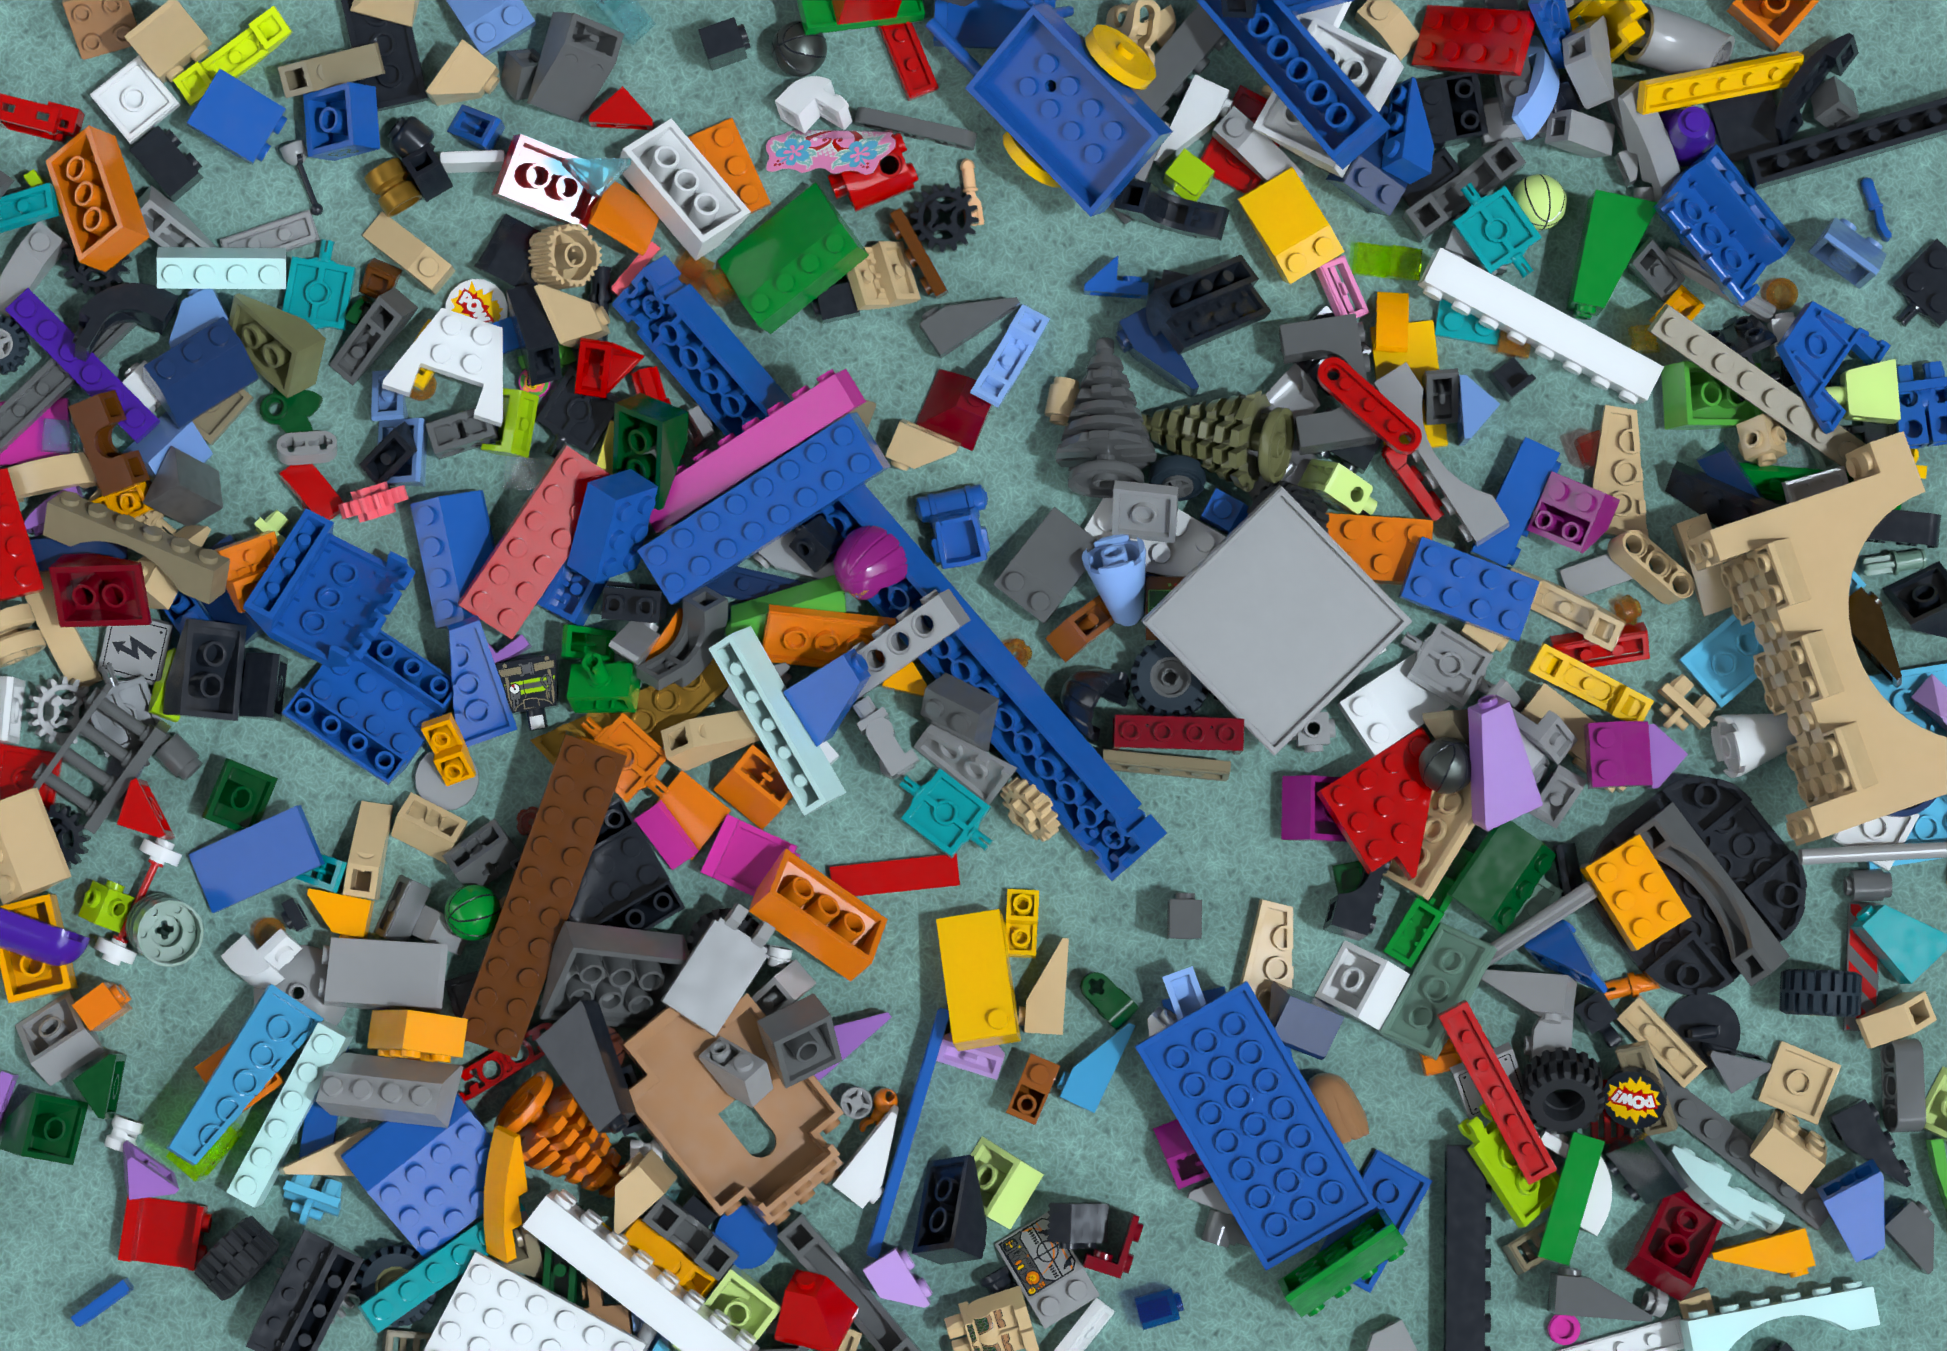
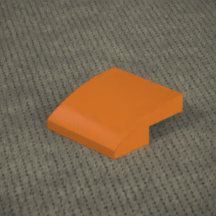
[589,177,659,256]
[214,531,279,613]
[655,770,732,860]

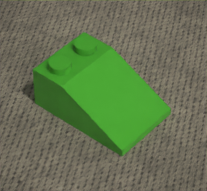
[1661,361,1764,430]

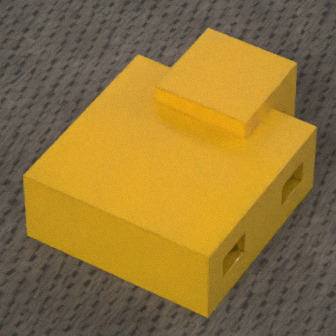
[1568,0,1649,63]

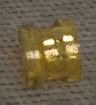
[1628,325,1661,354]

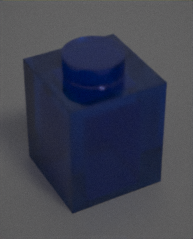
[1133,1287,1184,1330]

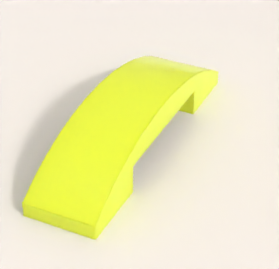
[173,6,293,106]

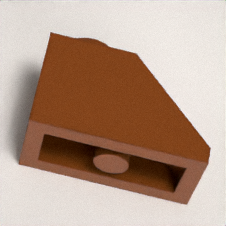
[1045,595,1115,663]

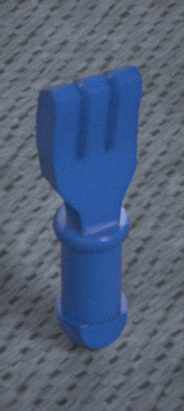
[1860,177,1892,242]

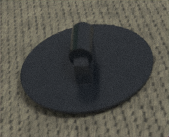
[1665,994,1741,1070]

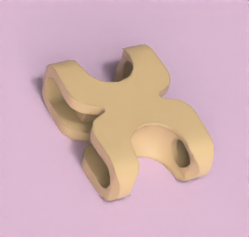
[1106,0,1161,90]

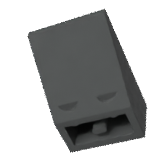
[527,12,624,123]

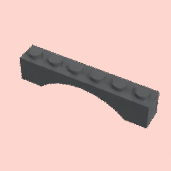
[1634,802,1790,986]
[777,1213,922,1351]

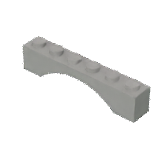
[1374,362,1509,547]

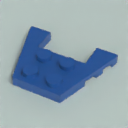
[1775,301,1891,434]

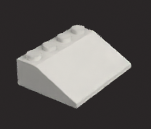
[1252,17,1404,178]

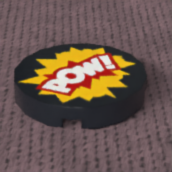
[1604,1066,1667,1129]

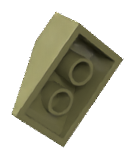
[229,293,326,398]

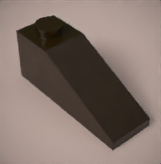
[1848,587,1902,688]

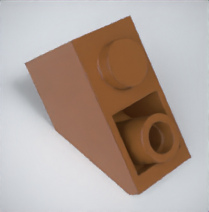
[1006,1053,1060,1125]

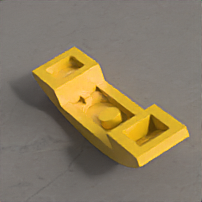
[1528,643,1654,721]

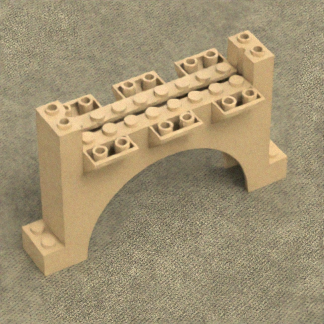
[1686,431,1947,846]

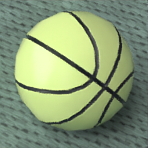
[1512,174,1567,231]

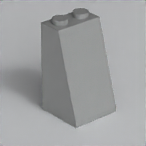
[318,937,448,1015]

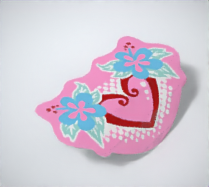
[766,130,896,175]

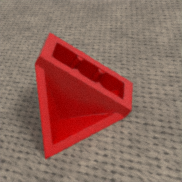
[575,338,645,398]

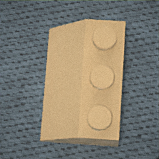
[0,787,72,905]

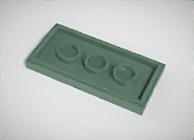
[1379,922,1497,1061]

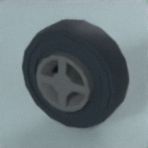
[1148,455,1206,501]

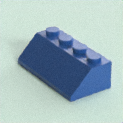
[410,490,495,629]

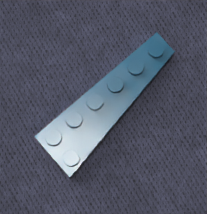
[166,984,324,1166]

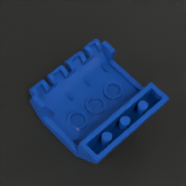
[1653,144,1795,306]
[243,508,416,667]

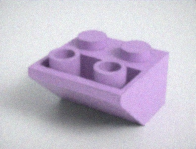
[863,1247,932,1308]

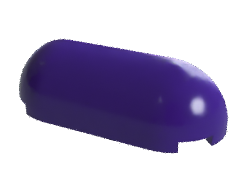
[0,907,90,966]

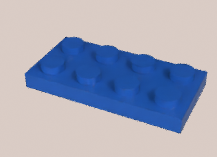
[1398,536,1540,642]

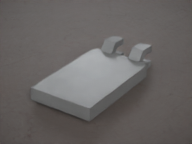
[660,903,776,1037]

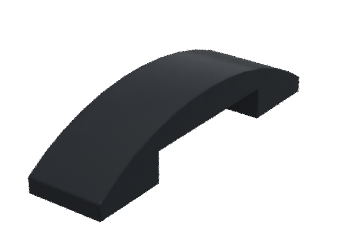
[1775,33,1859,145]

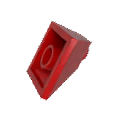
[775,1269,858,1351]

